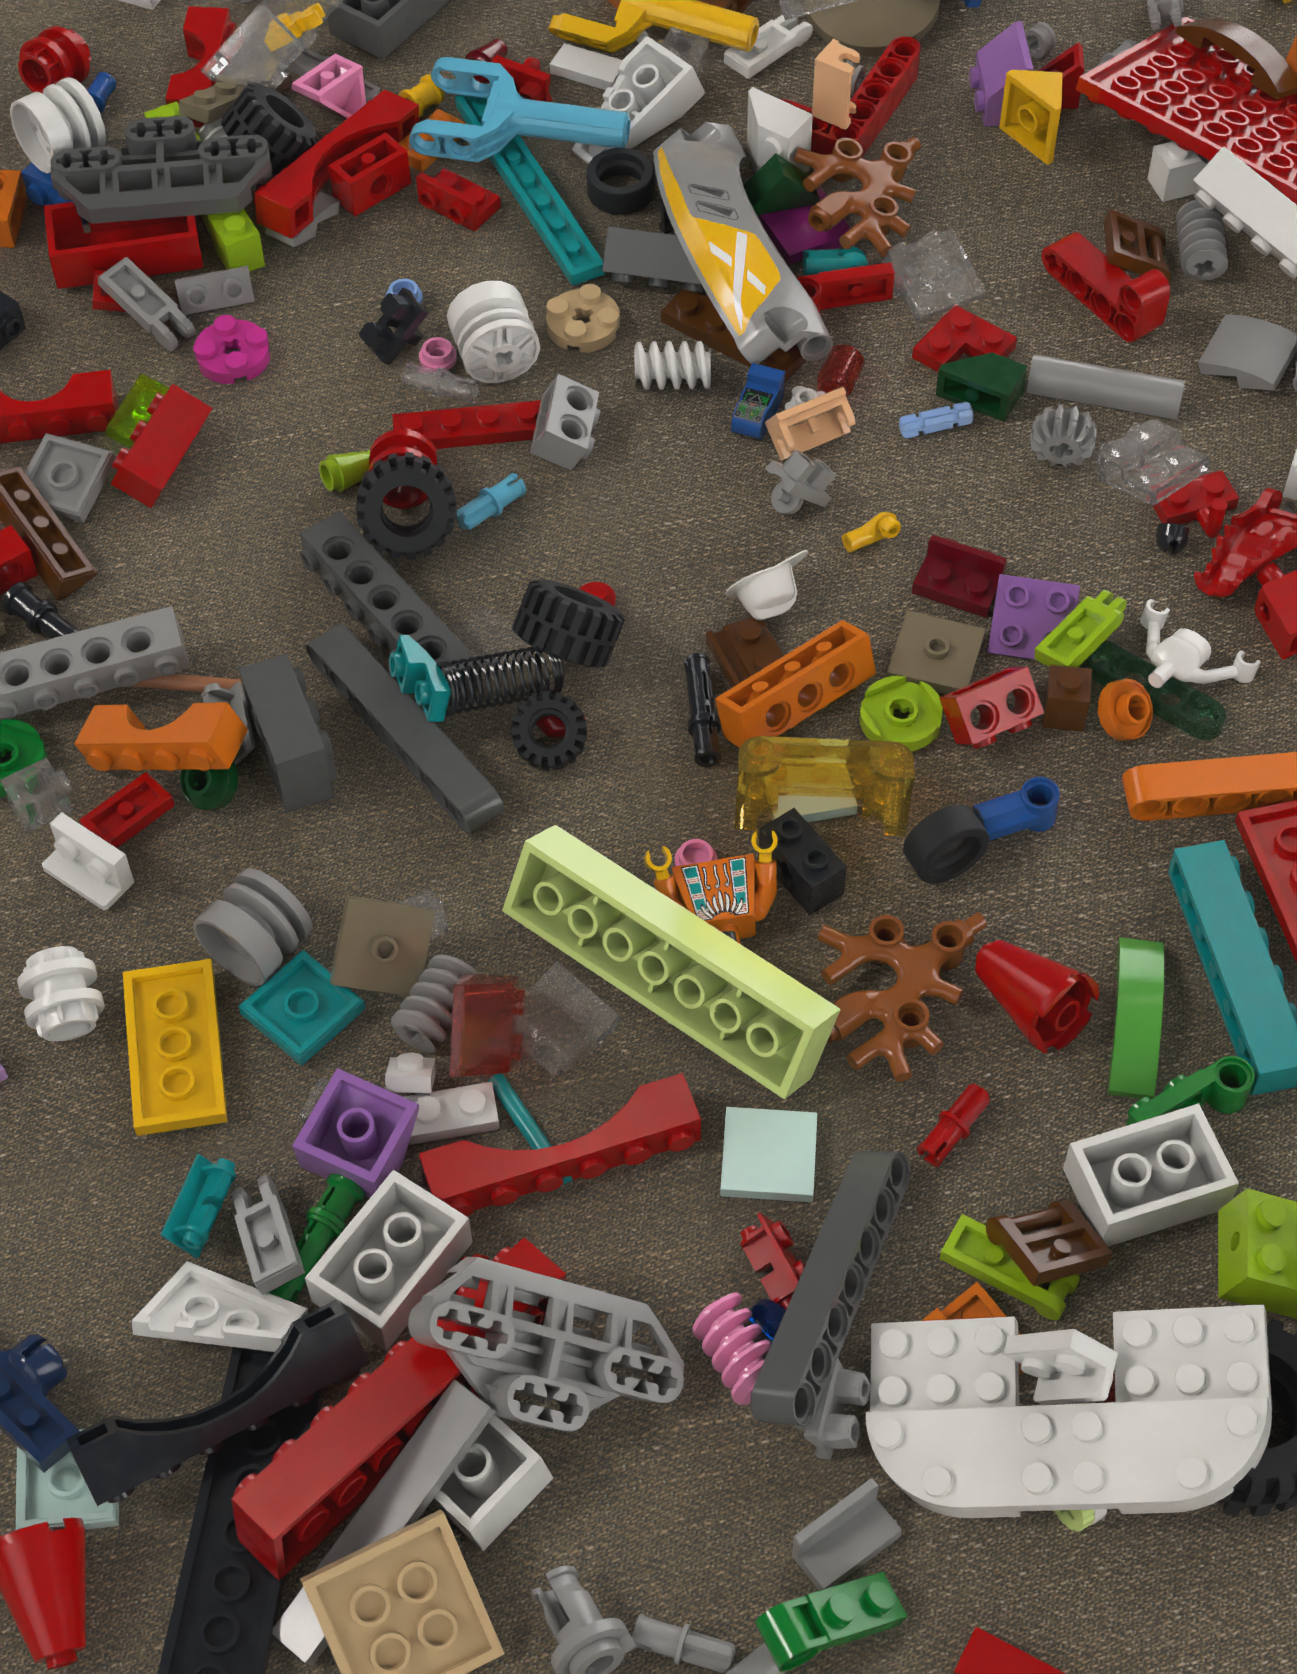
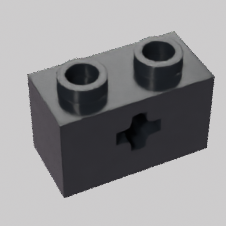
[758,808,847,915]

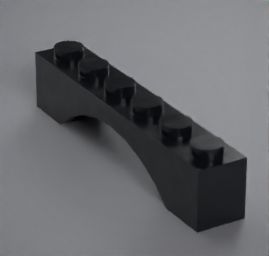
[66,1300,370,1506]

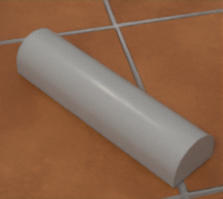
[1026,354,1185,420]

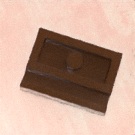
[706,616,784,688]

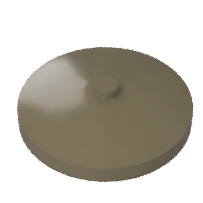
[805,0,941,56]

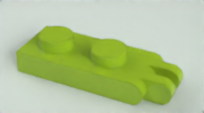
[1035,590,1127,668]

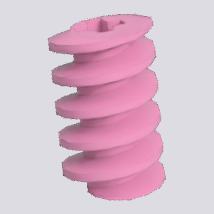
[692,1292,771,1405]

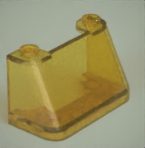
[734,736,915,836]

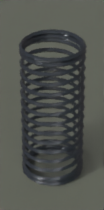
[436,647,564,716]

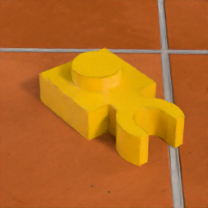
[265,2,326,51]

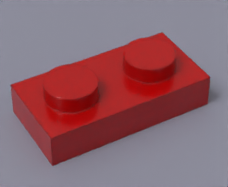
[79,772,175,848]

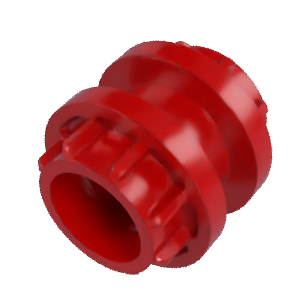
[17,26,92,94]
[369,428,437,510]

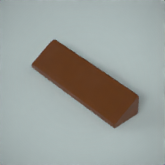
[0,466,97,600]

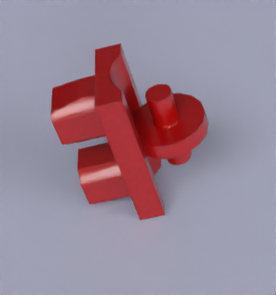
[487,55,552,102]

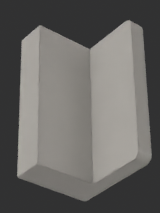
[792,1478,902,1590]

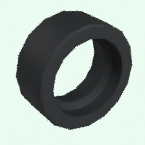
[586,148,654,215]
[903,804,990,884]

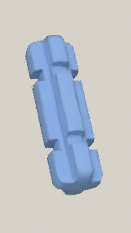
[899,401,974,439]

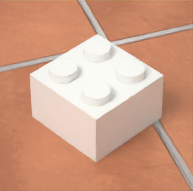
[431,1415,553,1551]

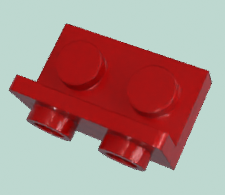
[416,168,501,232]

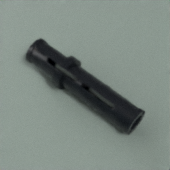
[684,653,722,767]

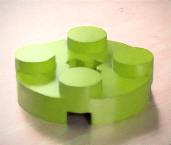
[859,676,943,756]

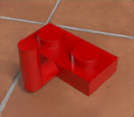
[1149,470,1239,538]

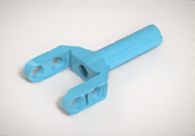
[409,57,631,162]

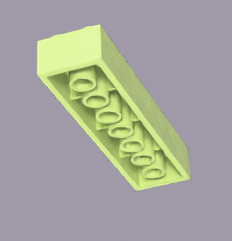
[502,825,841,1099]

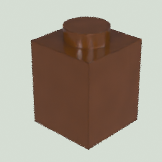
[1042,665,1092,732]

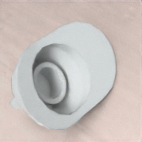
[725,550,809,621]

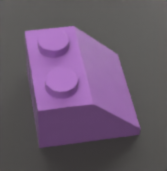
[969,21,1033,127]
[292,1068,419,1199]

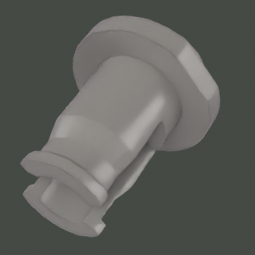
[531,1565,636,1674]

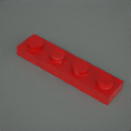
[392,400,541,449]

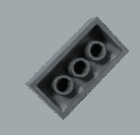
[602,226,705,292]

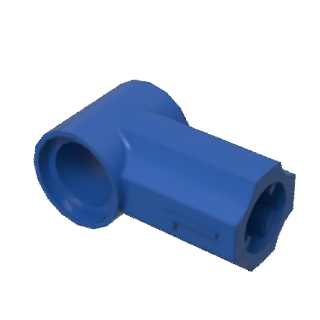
[972,777,1060,841]

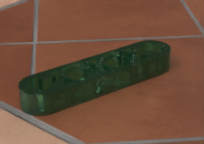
[1080,640,1226,740]

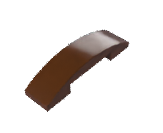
[1175,19,1297,100]

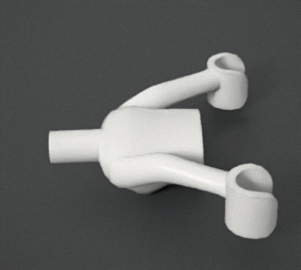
[1140,599,1261,688]

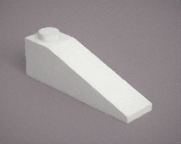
[572,36,705,164]

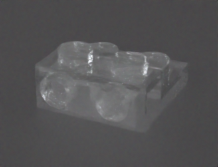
[883,228,985,322]
[1096,418,1211,506]

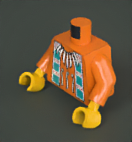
[644,830,778,944]

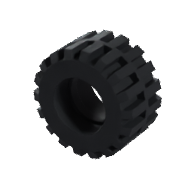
[221,83,320,175]
[356,452,457,560]
[512,580,626,667]

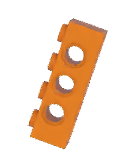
[715,620,876,754]

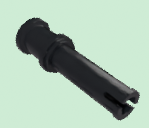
[2,582,104,664]

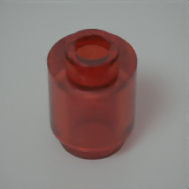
[817,344,865,396]

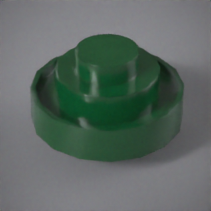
[180,761,238,810]

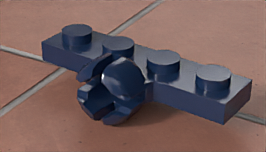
[0,1333,80,1473]

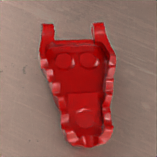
[1194,488,1297,598]

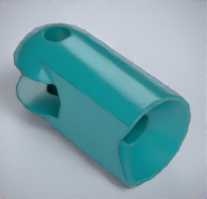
[803,247,868,276]

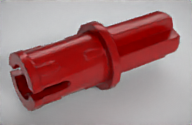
[916,1083,990,1167]

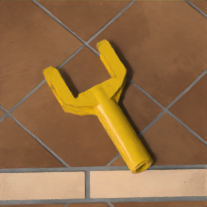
[548,0,759,53]

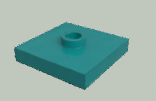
[238,950,366,1066]

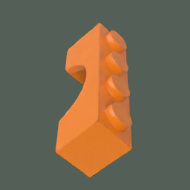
[74,702,248,772]

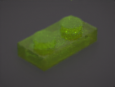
[105,373,169,448]

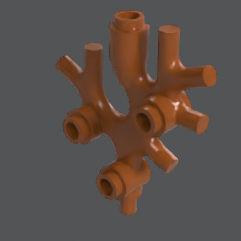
[793,137,921,257]
[817,912,987,1082]

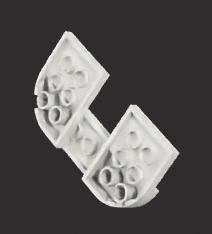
[865,1305,1272,1518]

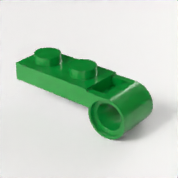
[1126,1056,1255,1126]
[755,1572,908,1672]

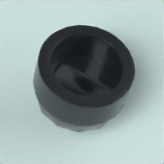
[1156,523,1190,554]

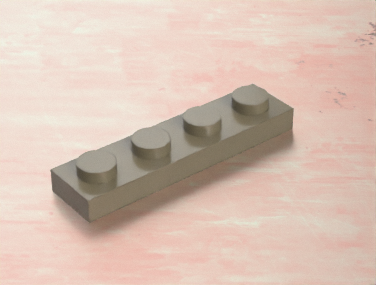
[179,62,291,124]

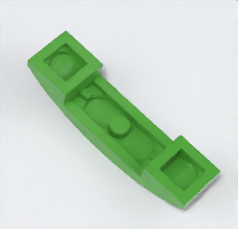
[1108,937,1164,1099]

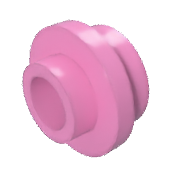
[419,337,457,372]

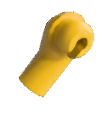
[842,512,901,552]

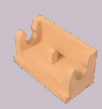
[812,39,860,130]
[765,387,856,461]

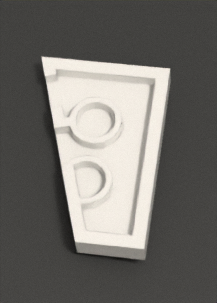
[132,1261,308,1352]

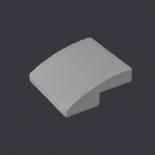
[1198,314,1297,390]

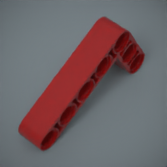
[780,36,921,158]

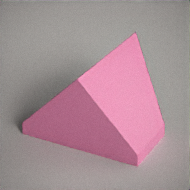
[292,54,366,119]

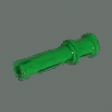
[268,1173,366,1303]

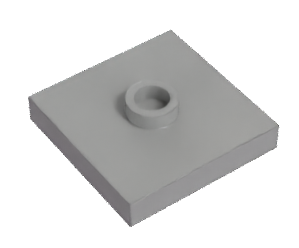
[25,433,116,523]

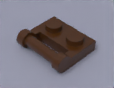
[1103,209,1171,282]
[986,1199,1113,1286]

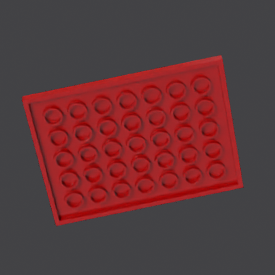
[1075,16,1297,205]

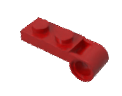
[797,262,895,313]

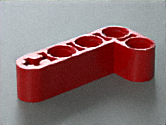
[1041,232,1170,343]

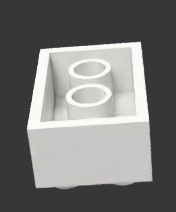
[1063,1103,1239,1247]
[305,1170,473,1352]

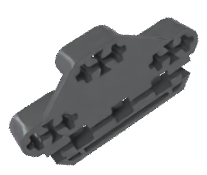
[50,116,273,224]

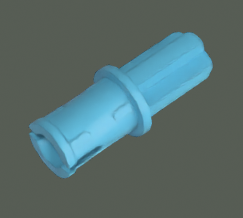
[456,473,526,530]

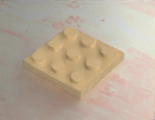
[300,1510,505,1674]

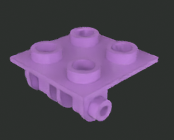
[987,574,1080,660]

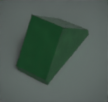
[743,153,820,215]

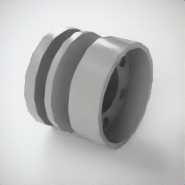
[193,868,313,986]

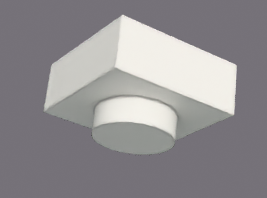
[385,1053,436,1093]

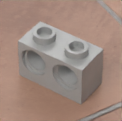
[530,374,600,470]

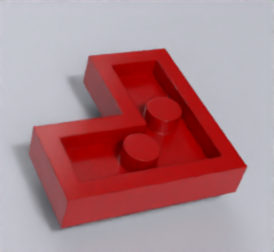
[912,305,1017,372]

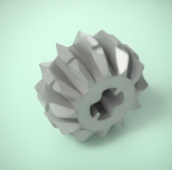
[1030,404,1097,469]

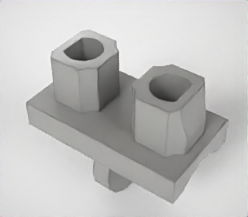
[765,450,836,515]
[794,1358,871,1460]

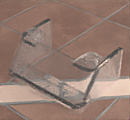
[200,0,344,90]

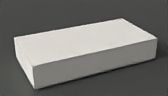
[550,43,623,90]

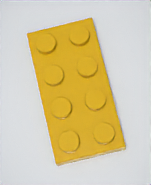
[123,959,228,1136]

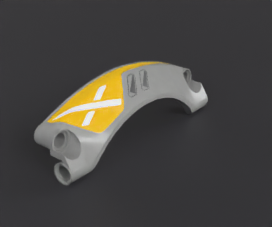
[653,122,833,364]

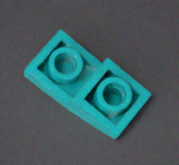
[389,635,451,722]

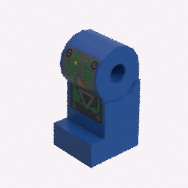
[731,363,785,440]

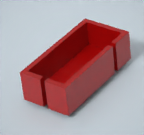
[44,202,204,289]

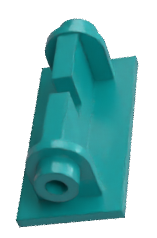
[160,1154,237,1258]

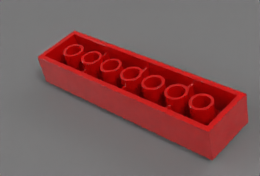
[231,1237,566,1581]

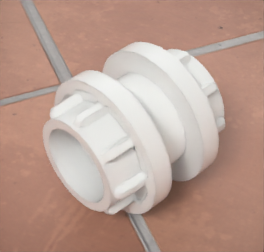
[17,946,105,1041]

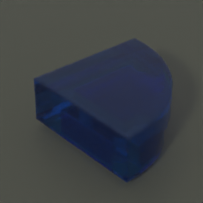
[749,1298,786,1341]

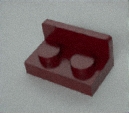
[912,535,1007,618]

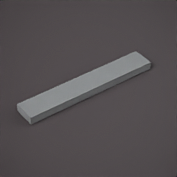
[272,1379,496,1666]

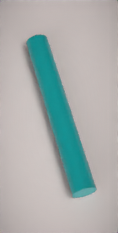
[488,1073,572,1187]

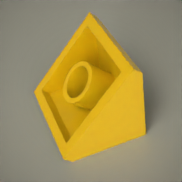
[999,70,1062,165]

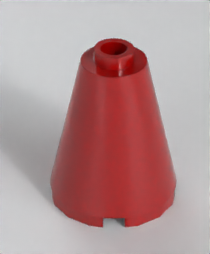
[975,940,1099,1054]
[0,1517,86,1670]

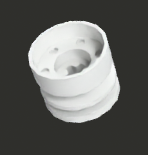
[10,77,106,173]
[447,281,540,383]

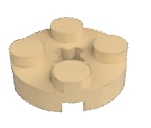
[546,284,620,353]

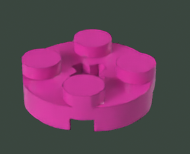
[193,315,270,384]

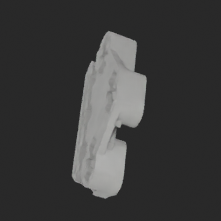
[408,1257,684,1431]

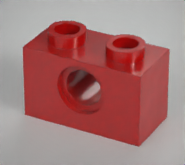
[328,132,411,217]

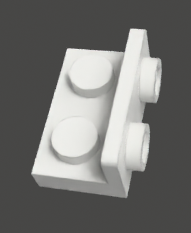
[42,812,134,911]
[1003,1329,1118,1405]

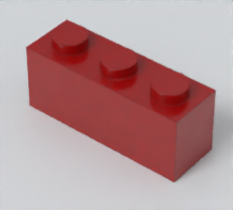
[110,383,213,508]

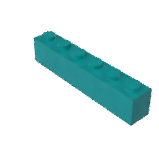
[1168,840,1297,1096]

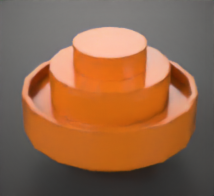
[1098,679,1153,741]

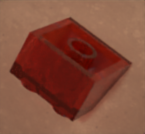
[449,973,526,1077]

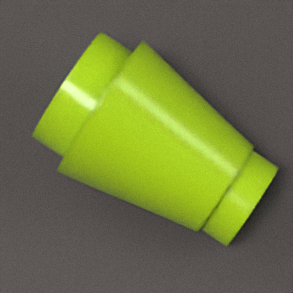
[319,450,370,492]

